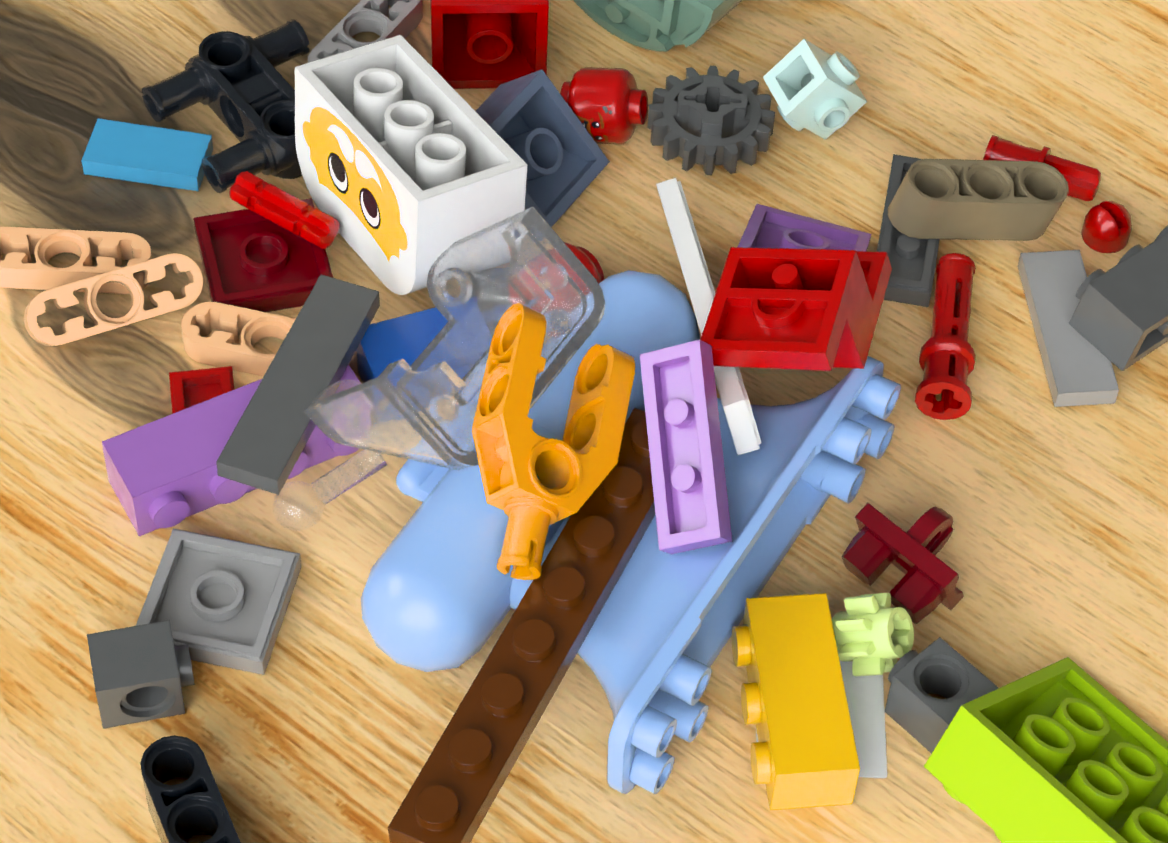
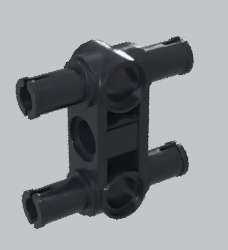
[142,19,310,193]

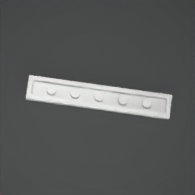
[656,178,762,455]

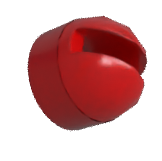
[1081,201,1132,253]

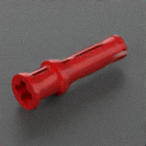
[915,253,976,420]

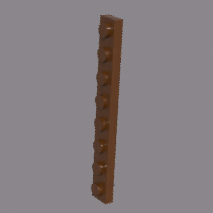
[388,408,655,843]

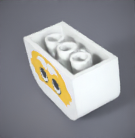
[295,35,528,295]

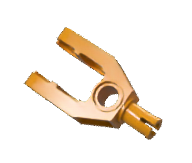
[472,303,635,580]

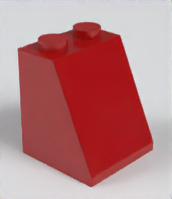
[430,0,549,89]

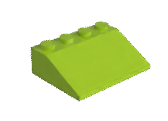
[924,657,1168,843]

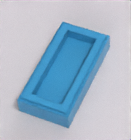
[81,118,213,191]

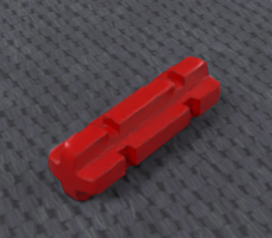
[229,171,340,249]

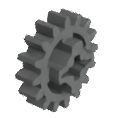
[647,65,775,175]

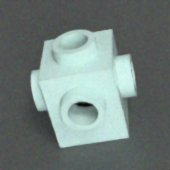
[763,39,867,140]

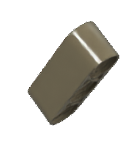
[888,159,1069,241]

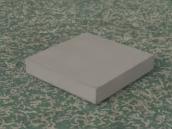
[136,528,301,675]

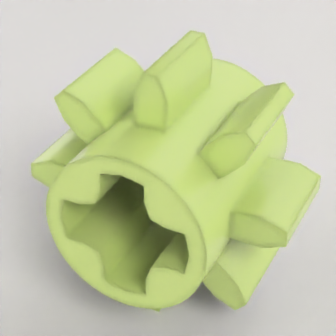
[832,593,914,676]

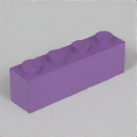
[102,364,374,536]

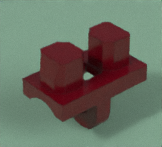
[842,503,964,624]

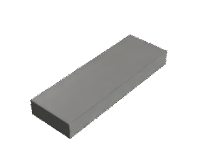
[1017,250,1119,407]

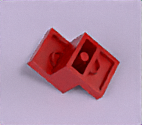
[701,247,892,371]

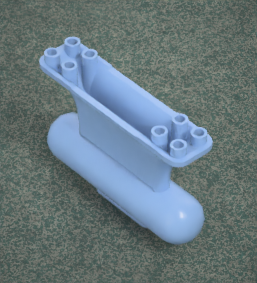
[361,270,901,794]

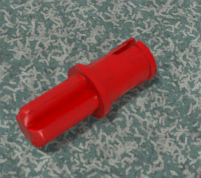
[983,135,1101,201]

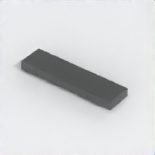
[216,274,380,495]

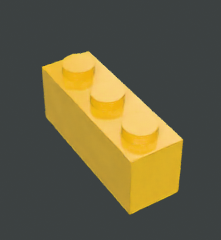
[732,593,860,810]

